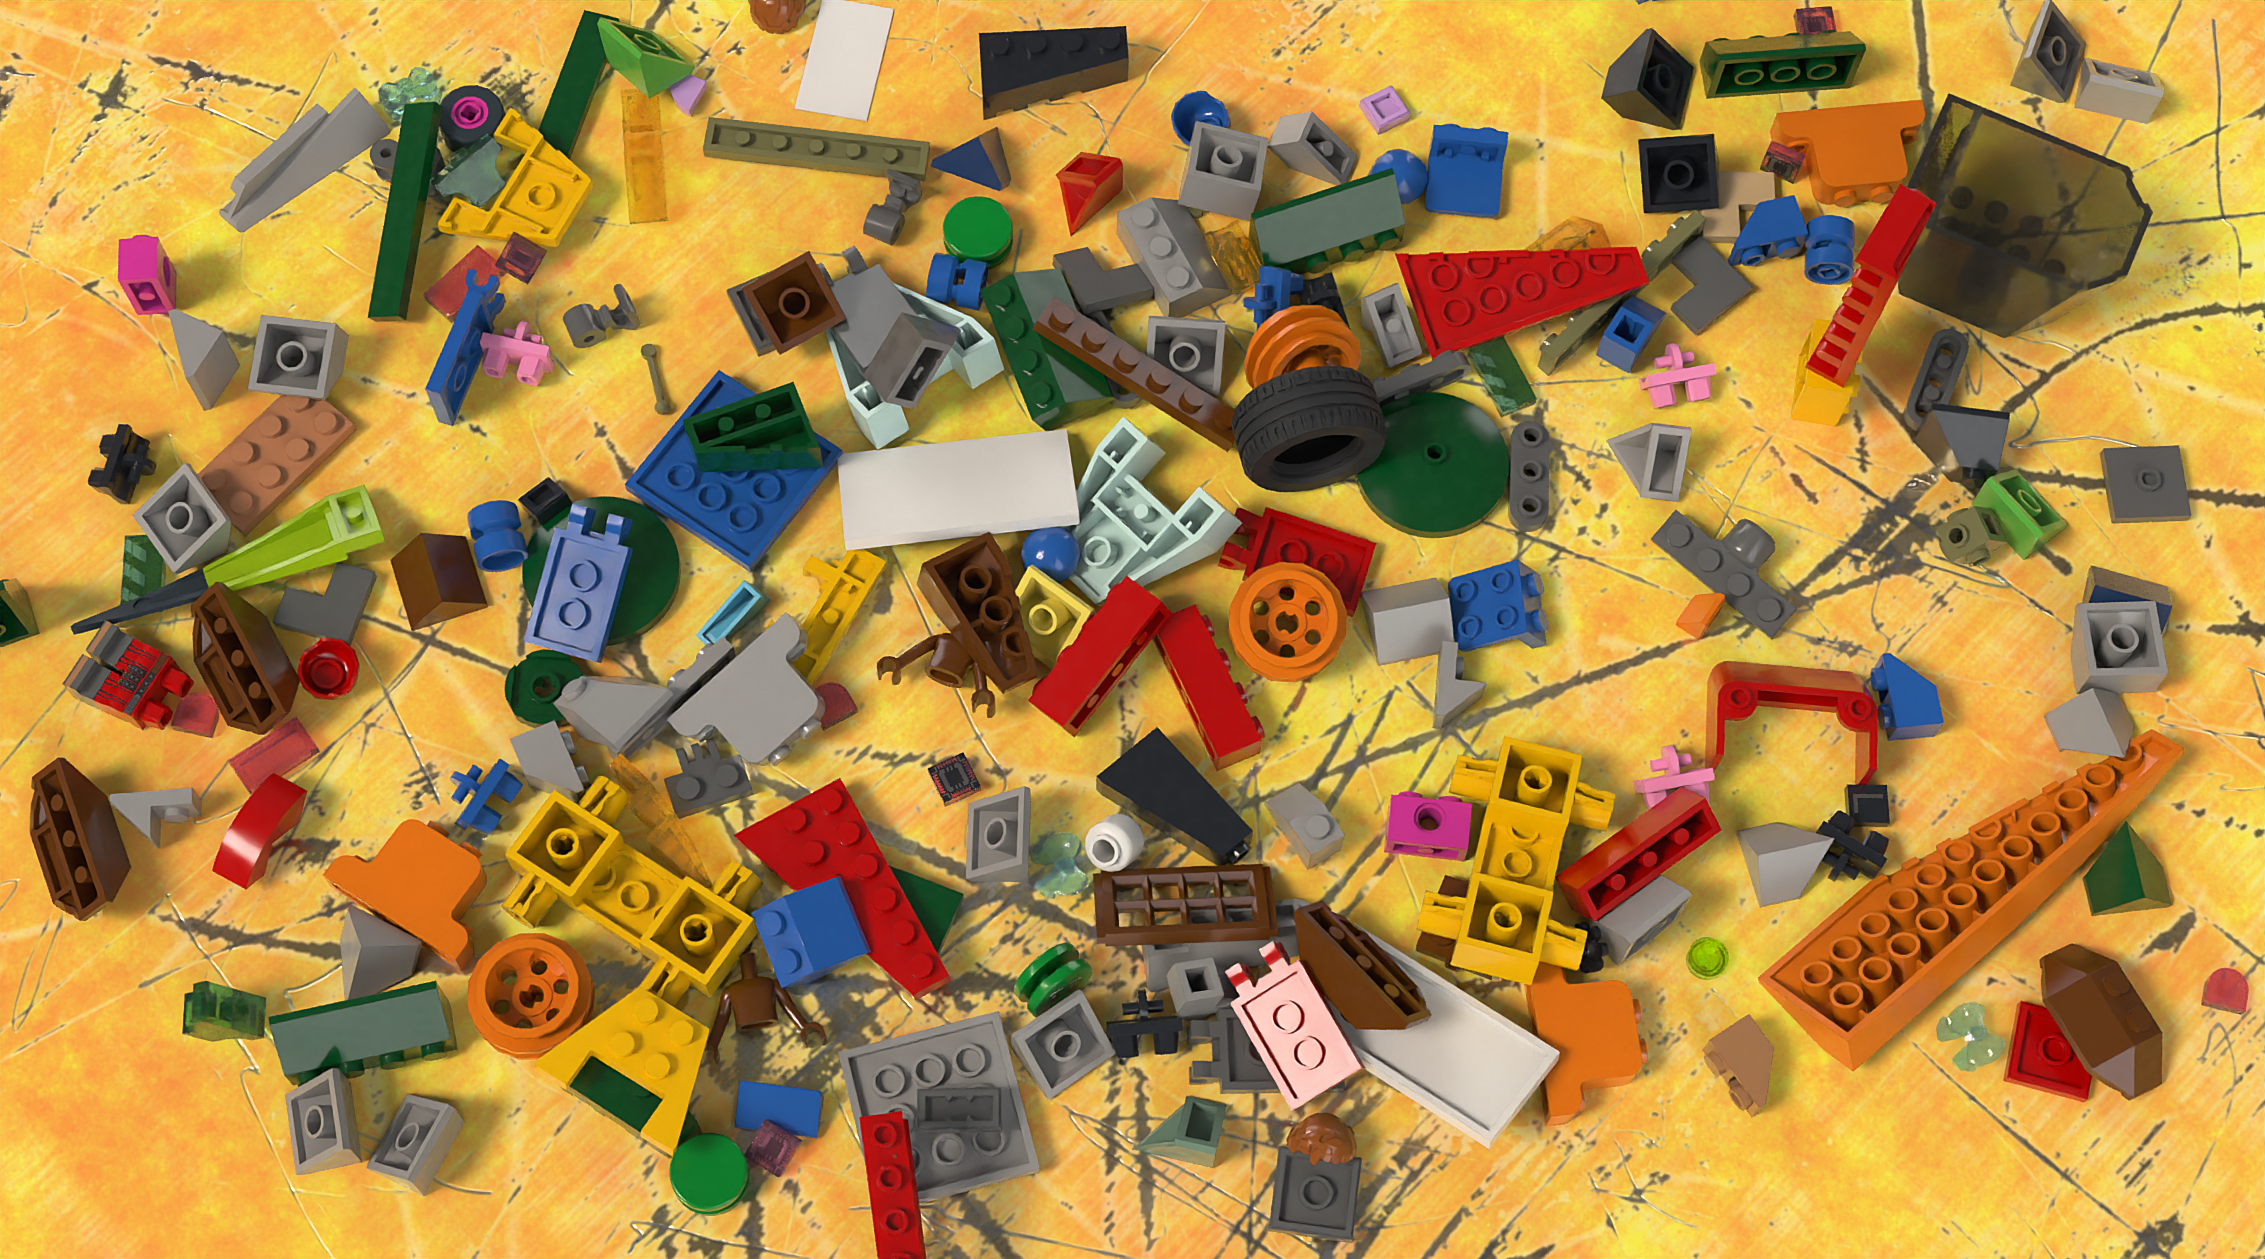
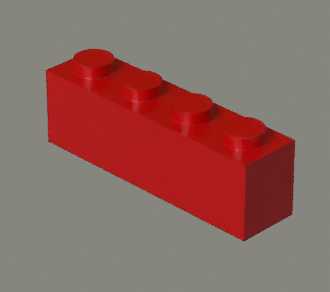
[1028,576,1172,738]
[1152,604,1265,771]
[1555,787,1722,922]

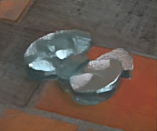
[378,67,442,122]
[1030,833,1089,900]
[1936,1002,2005,1072]

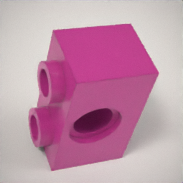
[118,235,176,315]
[1384,791,1472,862]

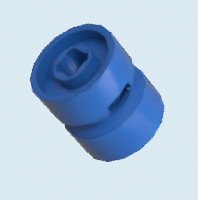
[1804,215,1855,285]
[926,252,989,311]
[467,500,528,572]

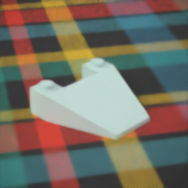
[825,283,1004,449]
[1060,417,1242,606]

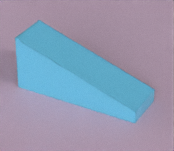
[696,580,771,645]

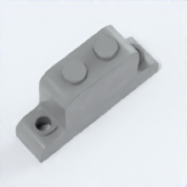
[667,612,825,766]

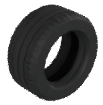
[1231,365,1387,492]

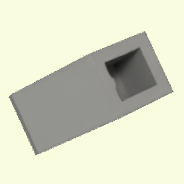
[510,720,591,804]

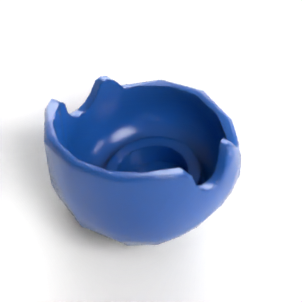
[1171,90,1231,147]
[1367,149,1428,204]
[1021,527,1081,584]

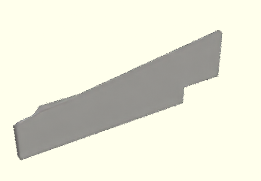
[219,88,390,233]
[1141,898,1311,992]

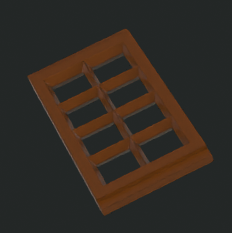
[1093,864,1278,947]

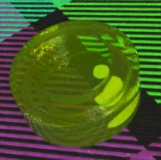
[1686,937,1729,980]

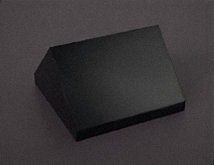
[1638,134,1719,213]

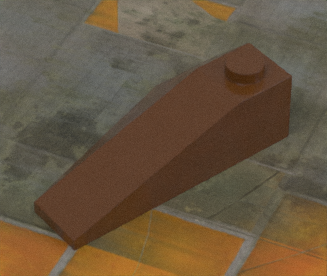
[917,532,1038,694]

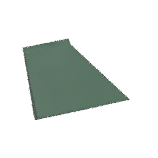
[1132,1096,1227,1168]

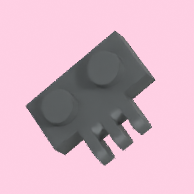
[664,737,754,820]

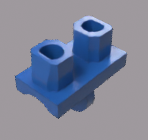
[1243,265,1303,330]
[450,759,523,835]

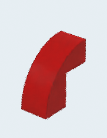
[212,772,307,889]

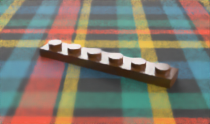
[1033,296,1235,452]

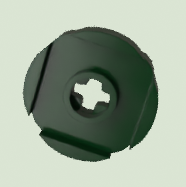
[504,649,583,728]

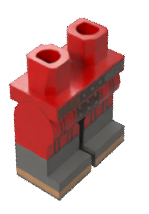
[63,620,194,730]

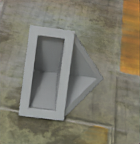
[1606,423,1692,502]
[2044,688,2134,758]
[1737,822,1835,908]
[340,905,422,1000]

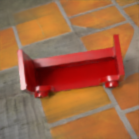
[1705,661,1878,785]

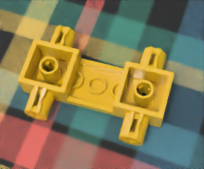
[1416,736,1616,985]
[501,776,763,1007]

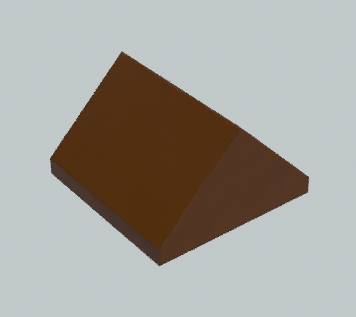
[742,251,847,355]
[390,533,488,631]

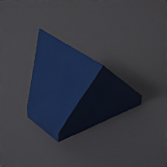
[931,127,1011,191]

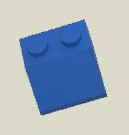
[751,877,871,988]

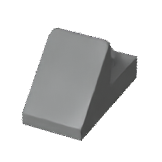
[1361,283,1423,368]
[1432,641,1486,729]
[110,788,202,849]

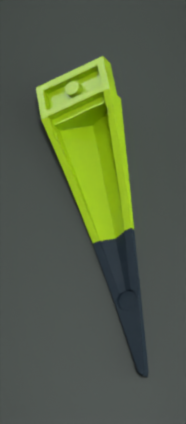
[71,484,385,635]

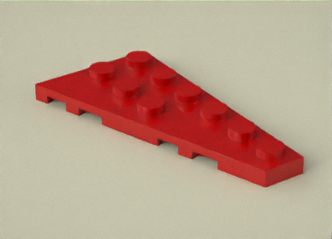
[1395,247,1649,361]
[733,778,952,1001]

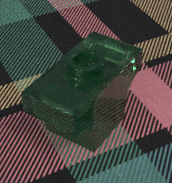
[430,134,506,208]
[182,981,266,1042]

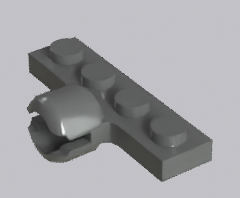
[1651,510,1797,640]

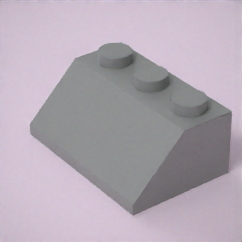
[1117,197,1235,318]

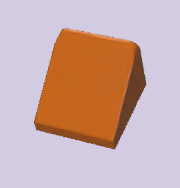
[1676,593,1726,640]

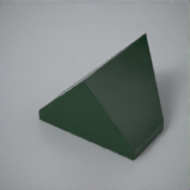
[2083,821,2172,916]

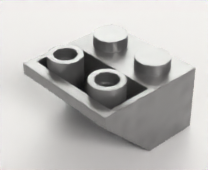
[863,312,961,409]

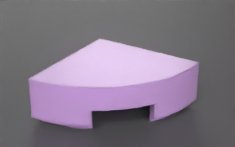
[670,74,707,116]

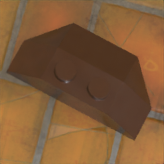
[191,582,300,735]
[30,757,131,921]
[1294,900,1432,1030]
[2039,943,2163,1101]

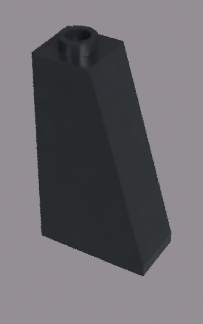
[1096,727,1253,865]

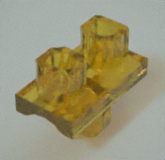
[1203,220,1262,294]

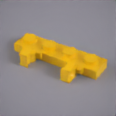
[764,549,886,686]

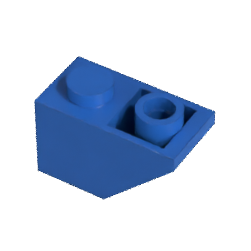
[1728,195,1808,266]
[1596,295,1666,374]
[1870,653,1944,741]

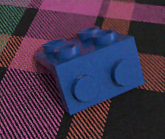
[1425,124,1508,219]
[1448,559,1549,652]

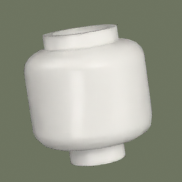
[1085,814,1144,872]

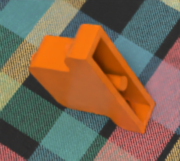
[1770,99,1925,207]
[323,819,487,971]
[1524,961,1648,1126]

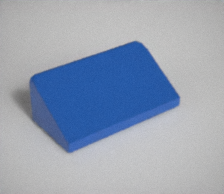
[735,1081,824,1139]

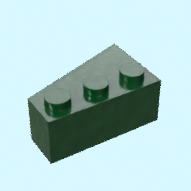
[683,382,823,473]
[560,1056,702,1158]

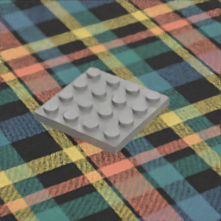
[838,1011,1040,1204]

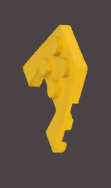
[437,108,593,247]
[534,986,710,1156]

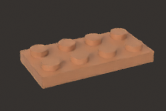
[197,395,357,537]

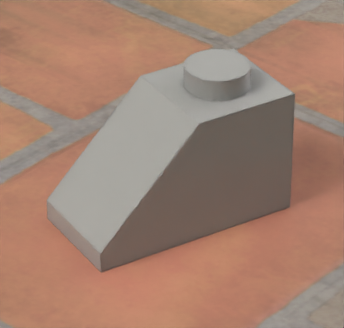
[1267,111,1357,186]
[1264,783,1345,870]

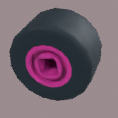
[439,85,506,159]

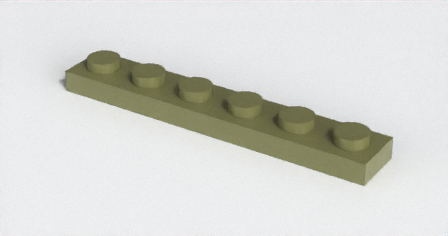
[703,117,930,182]
[1537,209,1706,376]

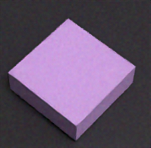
[1359,85,1411,135]

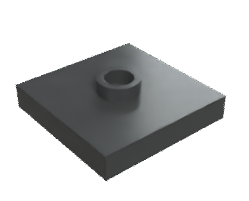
[2100,445,2191,524]
[1268,1146,1362,1243]

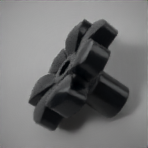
[1575,922,1609,974]

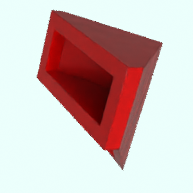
[1056,152,1123,237]

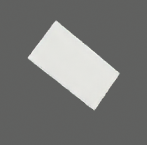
[794,0,894,121]

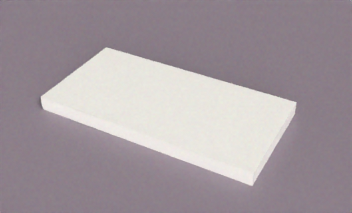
[837,429,1080,550]
[1323,924,1560,1149]

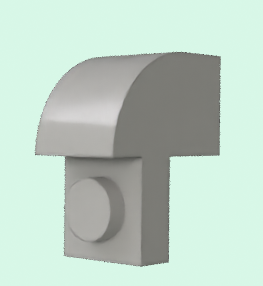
[1166,957,1240,1021]

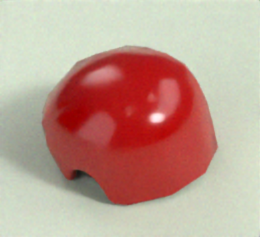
[297,637,360,700]

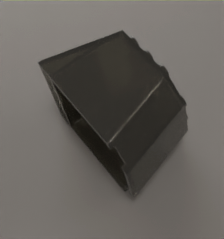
[1898,93,2153,338]

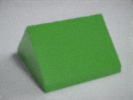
[597,17,695,99]
[1972,469,2068,560]

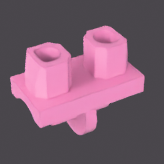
[480,321,555,386]
[1639,343,1716,409]
[1634,745,1715,810]

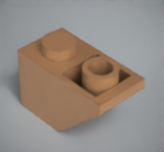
[1702,1014,1774,1118]

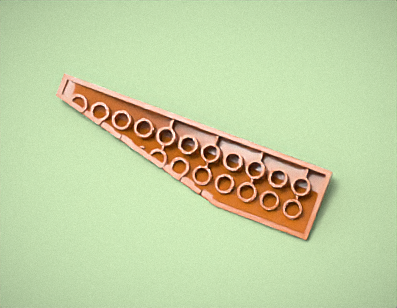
[1758,729,2184,1072]

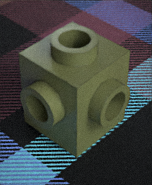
[1936,506,2008,567]

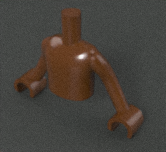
[877,633,996,718]
[700,953,826,1067]

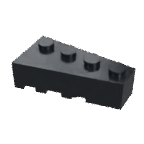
[979,26,1129,120]

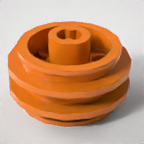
[1244,305,1361,389]
[1228,562,1347,683]
[467,933,595,1060]

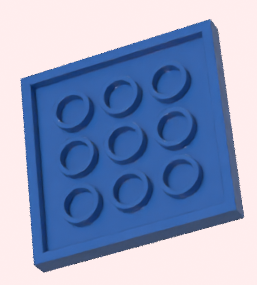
[625,370,843,573]

